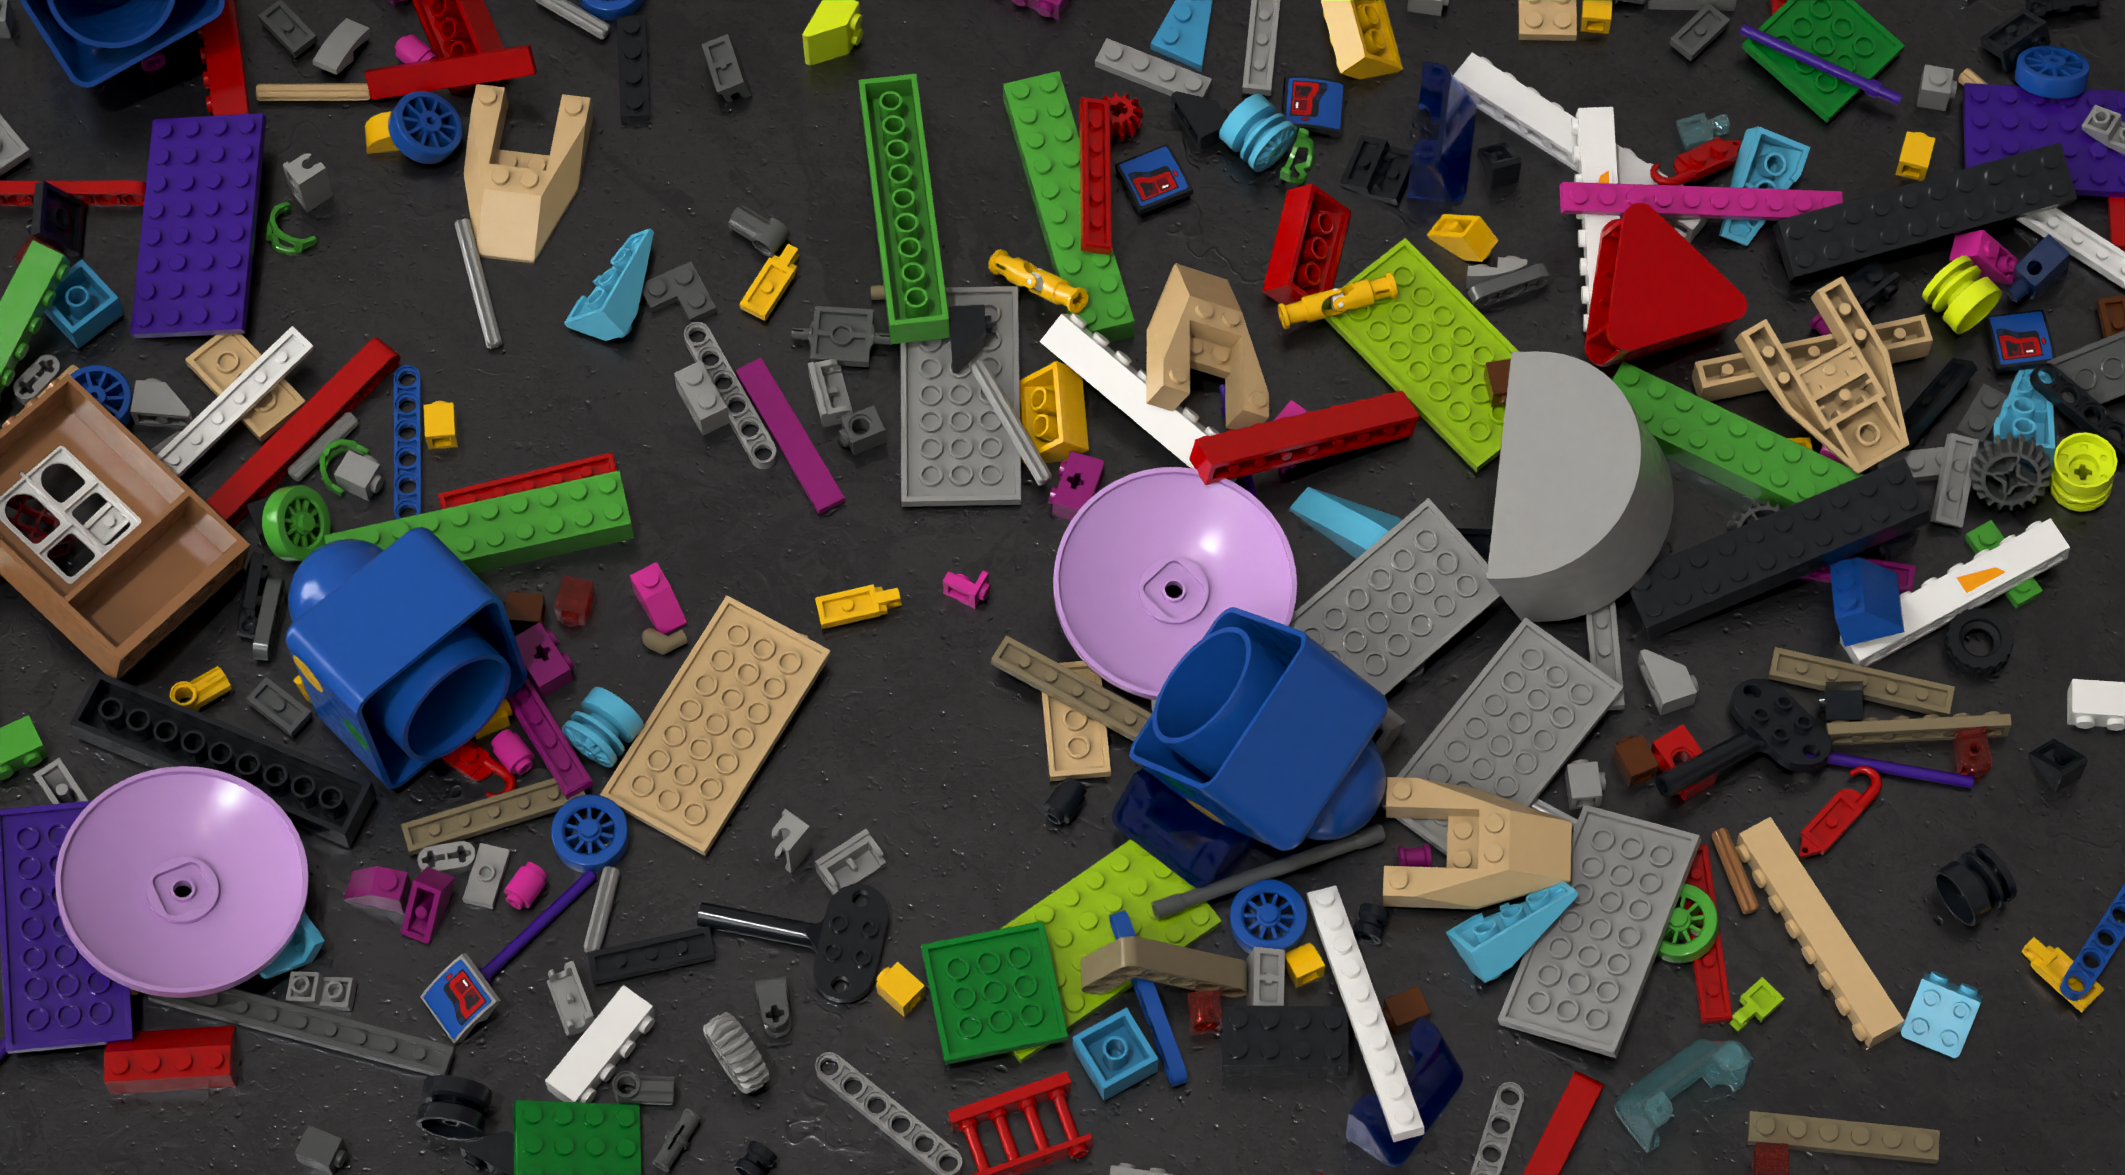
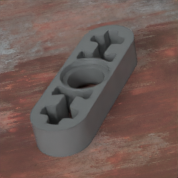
[1467,263,1552,309]
[252,577,285,661]

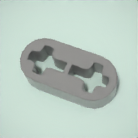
[13,355,63,405]
[417,841,476,875]

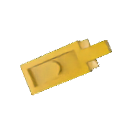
[739,244,799,322]
[815,584,902,629]
[2021,937,2104,1013]

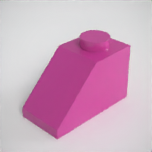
[630,562,687,635]

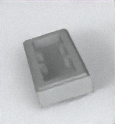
[462,843,511,909]

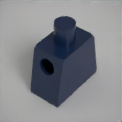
[2005,234,2070,303]

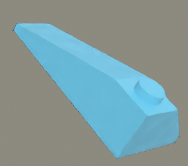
[1719,126,1811,246]
[564,228,654,341]
[1993,368,2055,469]
[1289,487,1402,559]
[1446,881,1579,983]

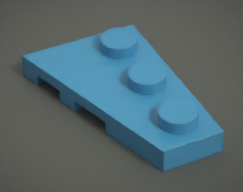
[1150,0,1213,72]

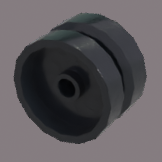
[416,1075,493,1141]

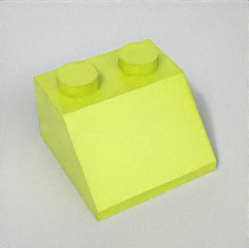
[802,0,864,66]

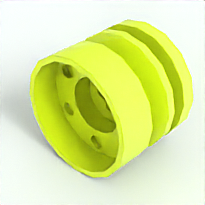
[1922,255,2003,335]
[2049,432,2118,512]

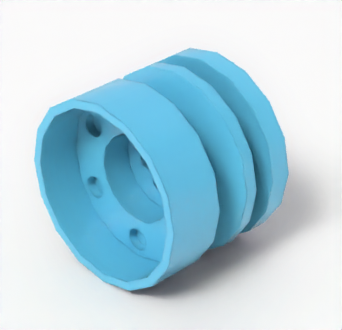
[1219,93,1297,172]
[561,686,644,768]

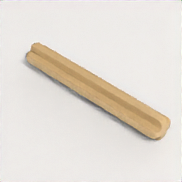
[256,83,370,101]

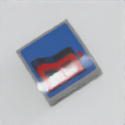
[420,953,501,1044]

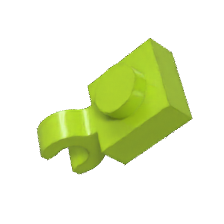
[1729,977,1785,1032]

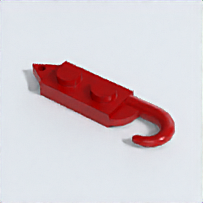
[1650,137,1742,186]
[440,740,516,798]
[1798,766,1882,859]

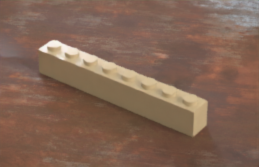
[1692,314,1933,402]
[1735,817,1904,1048]

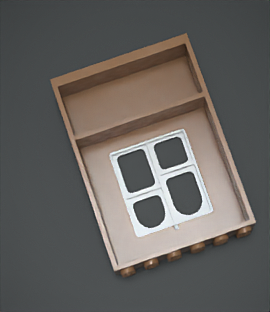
[0,374,250,680]

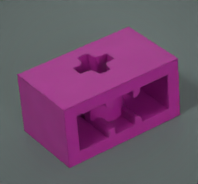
[1049,451,1105,520]
[515,622,574,699]

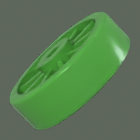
[262,485,331,562]
[1656,884,1720,963]

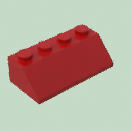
[412,0,504,93]
[1262,183,1351,305]
[104,1026,236,1094]

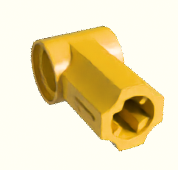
[170,666,232,712]

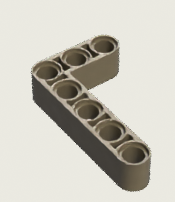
[1081,936,1248,998]

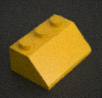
[1321,0,1403,80]
[1019,361,1089,464]

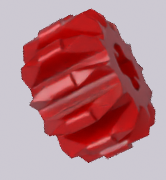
[1102,91,1143,142]

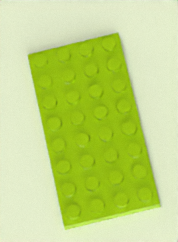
[1322,238,1519,473]
[1001,828,1222,1064]

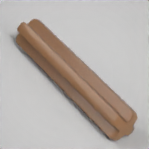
[1712,828,1759,915]

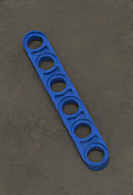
[394,365,423,519]
[2060,884,2125,1001]
[1109,910,1188,1087]

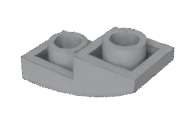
[313,18,370,75]
[2082,105,2125,155]
[1466,256,1527,289]
[285,971,357,1011]

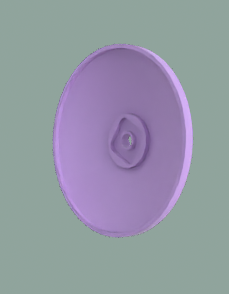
[1053,467,1297,700]
[55,766,308,998]

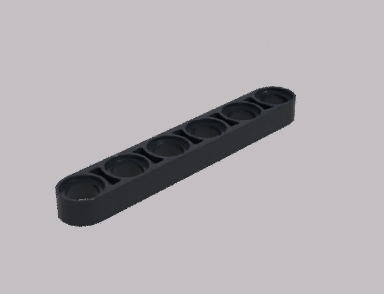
[2030,362,2125,465]

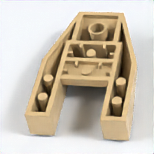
[464,84,594,264]
[1146,263,1269,430]
[1735,276,1909,474]
[1383,777,1572,909]

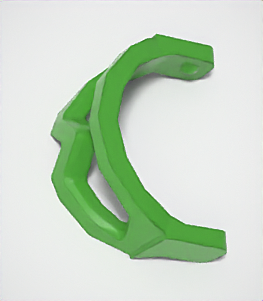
[1279,128,1315,185]
[266,201,317,255]
[319,439,370,497]

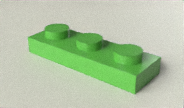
[1965,520,2043,609]

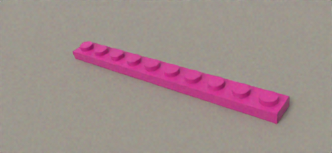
[1559,182,1843,221]

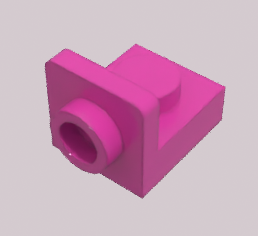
[943,570,991,609]

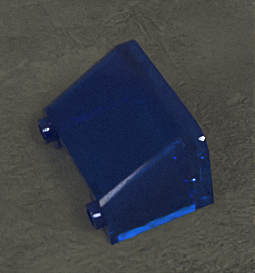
[1407,62,1477,202]
[1112,768,1255,888]
[1346,1016,1463,1167]

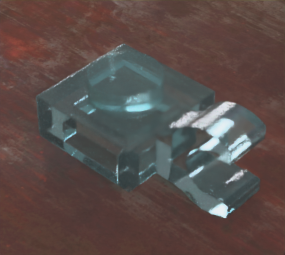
[1676,113,1730,150]

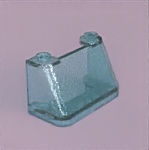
[1615,1037,1754,1153]

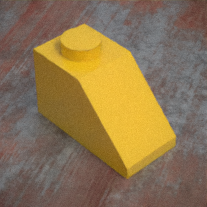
[1427,214,1499,262]

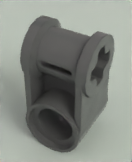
[755,975,792,1038]

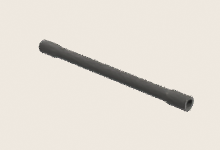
[1151,823,1386,920]

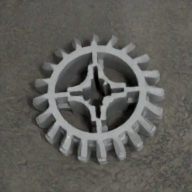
[703,1012,769,1094]

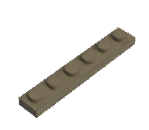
[991,635,1152,741]
[1768,647,1955,717]
[1825,711,2012,746]
[401,778,586,856]
[1747,1111,1940,1164]

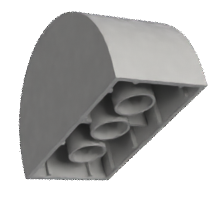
[1487,351,1674,622]

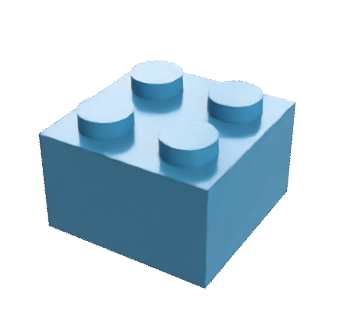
[44,260,125,349]
[1072,1007,1158,1101]

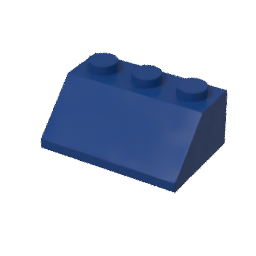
[1830,557,1905,647]

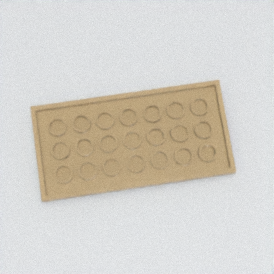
[600,595,831,856]

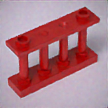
[948,1071,1093,1175]

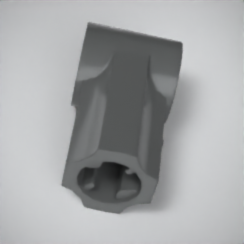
[728,205,790,257]
[612,1071,675,1105]

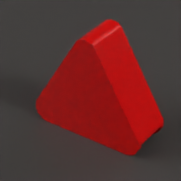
[1585,203,1747,367]

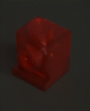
[1952,727,1993,777]

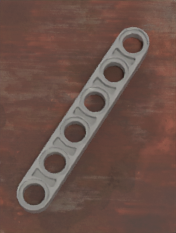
[684,322,777,469]
[815,1052,963,1175]
[1470,1082,1524,1175]

